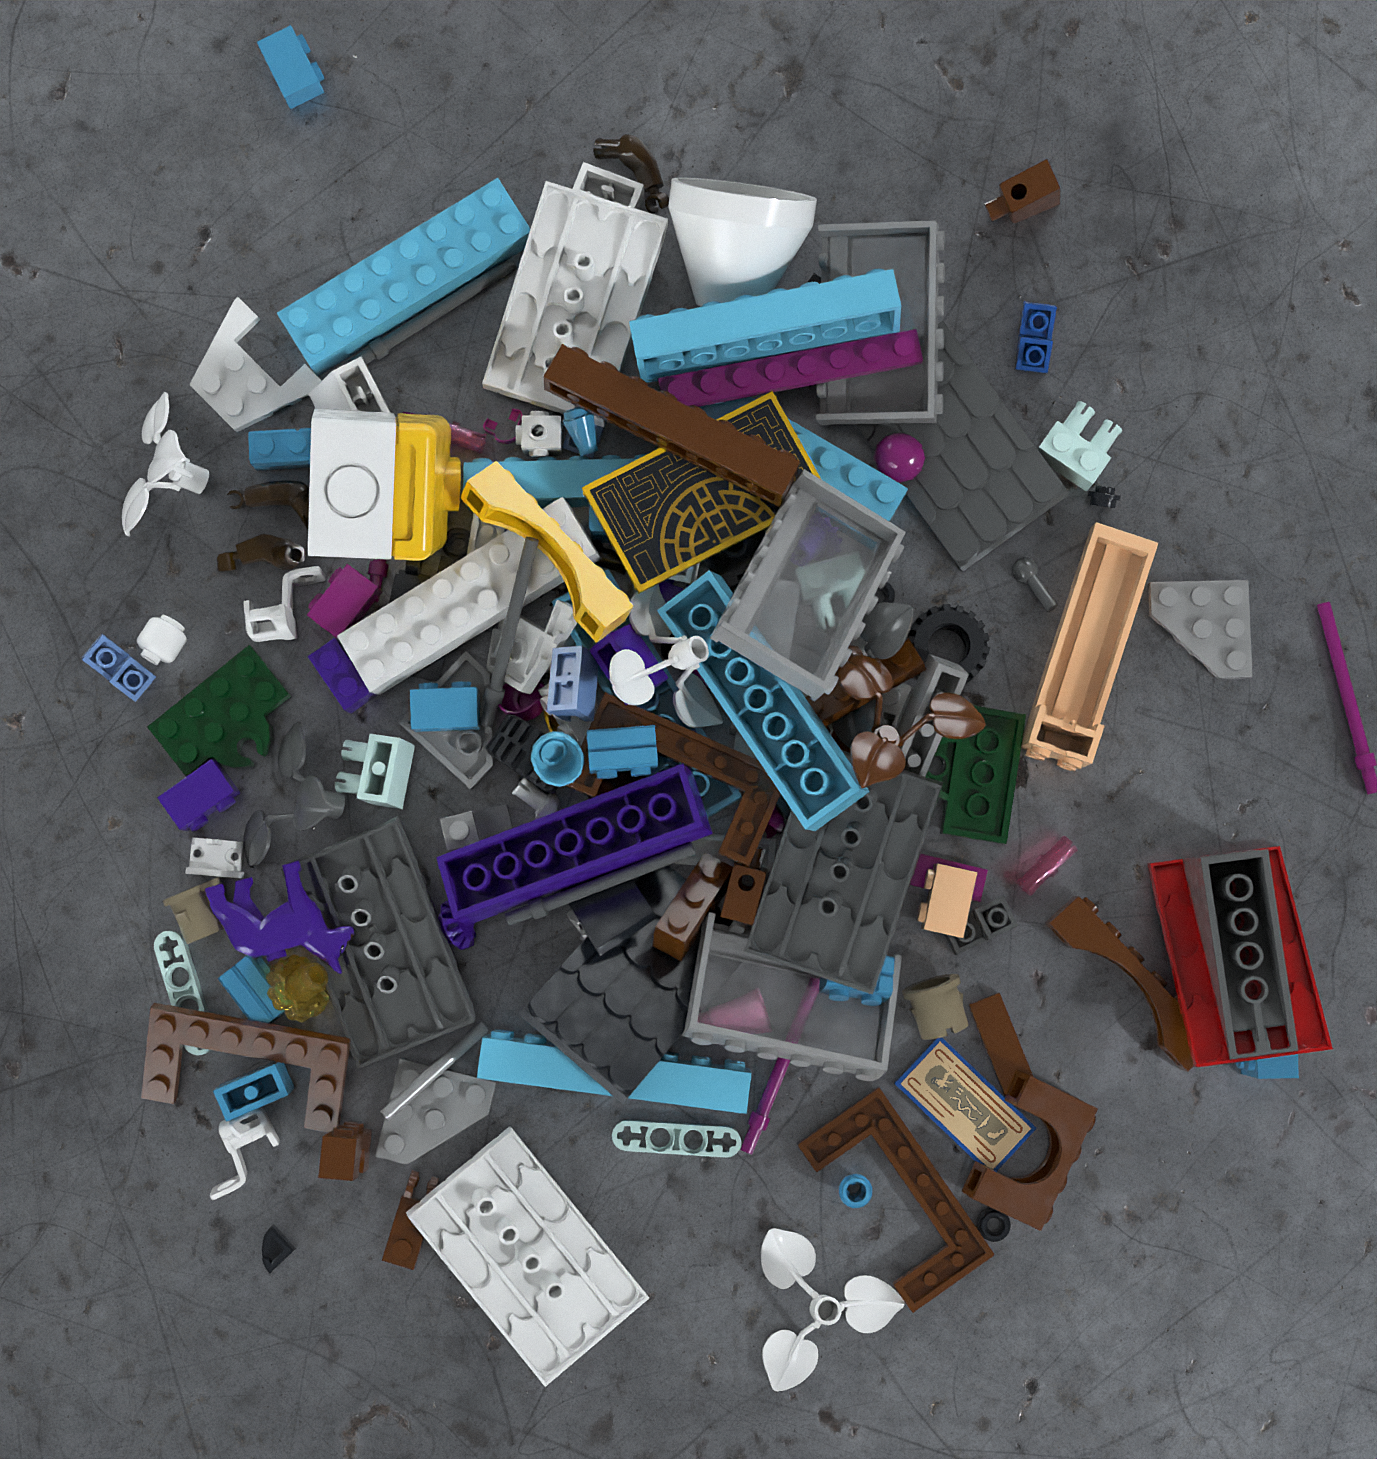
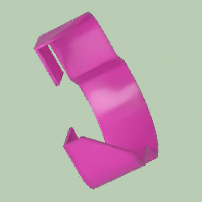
[483,408,522,444]

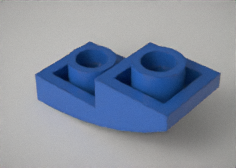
[1015,301,1057,373]

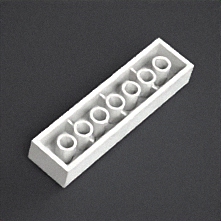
[337,497,602,695]

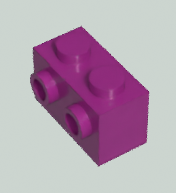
[307,564,383,641]

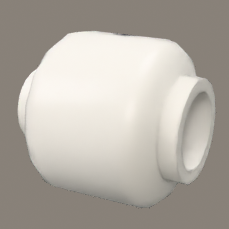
[137,614,187,665]

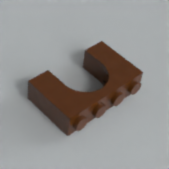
[962,1070,1098,1231]

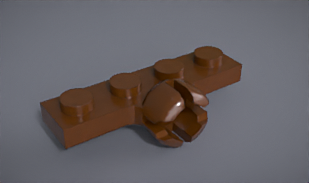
[805,639,927,727]

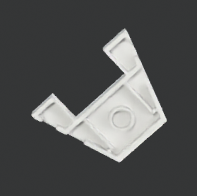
[189,297,322,432]
[486,600,577,694]

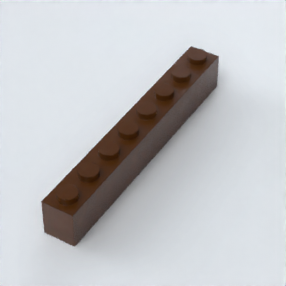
[543,344,800,507]

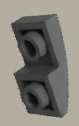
[944,896,1018,955]

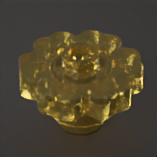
[266,954,329,1022]

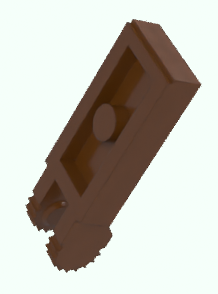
[382,1170,439,1270]

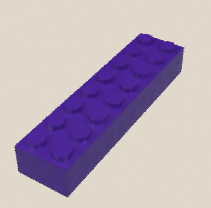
[436,764,713,926]

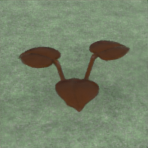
[837,654,986,788]

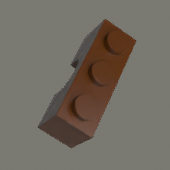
[652,852,733,961]
[318,1122,372,1181]

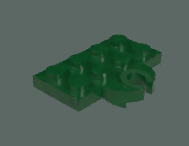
[147,645,291,777]
[925,705,1026,844]

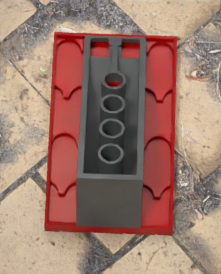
[1147,846,1333,1067]

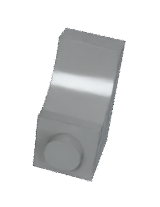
[440,804,513,852]

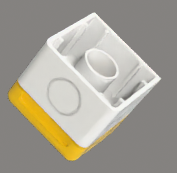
[308,409,461,561]

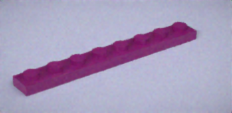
[658,329,923,407]

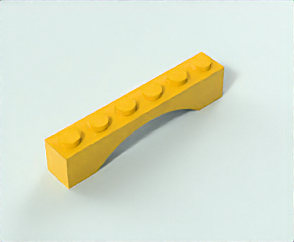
[460,461,633,643]

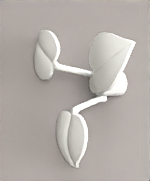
[122,392,209,537]
[609,584,724,728]
[761,1228,905,1391]

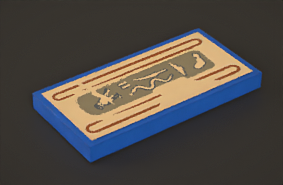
[894,1038,1037,1171]

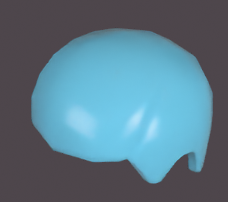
[531,731,584,787]

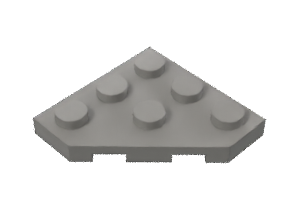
[1148,580,1252,679]
[399,651,494,790]
[375,1058,497,1164]

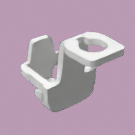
[243,566,326,642]
[210,1107,280,1200]

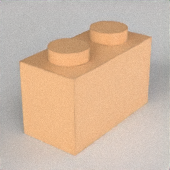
[917,864,977,938]

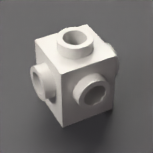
[516,411,563,460]

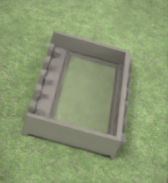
[816,220,945,425]
[710,469,906,702]
[683,912,902,1081]

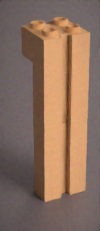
[1021,522,1158,771]

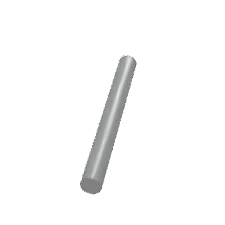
[380,1021,489,1122]

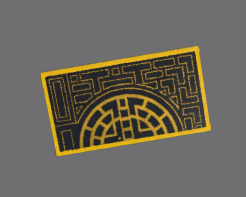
[582,391,822,594]

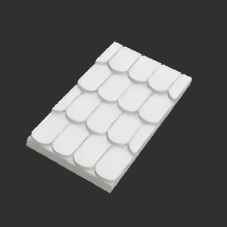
[482,181,668,427]
[406,1126,649,1387]

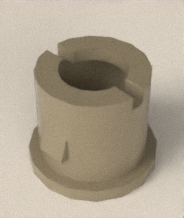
[162,877,224,944]
[902,974,969,1040]

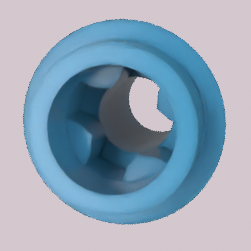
[562,407,599,456]
[839,1174,872,1208]

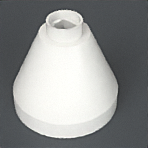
[668,178,817,307]

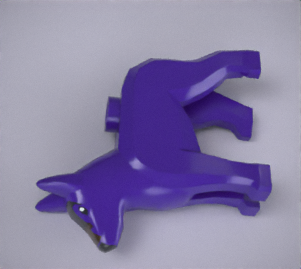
[205,861,356,974]

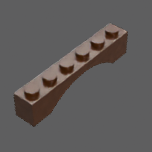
[1045,896,1194,1072]

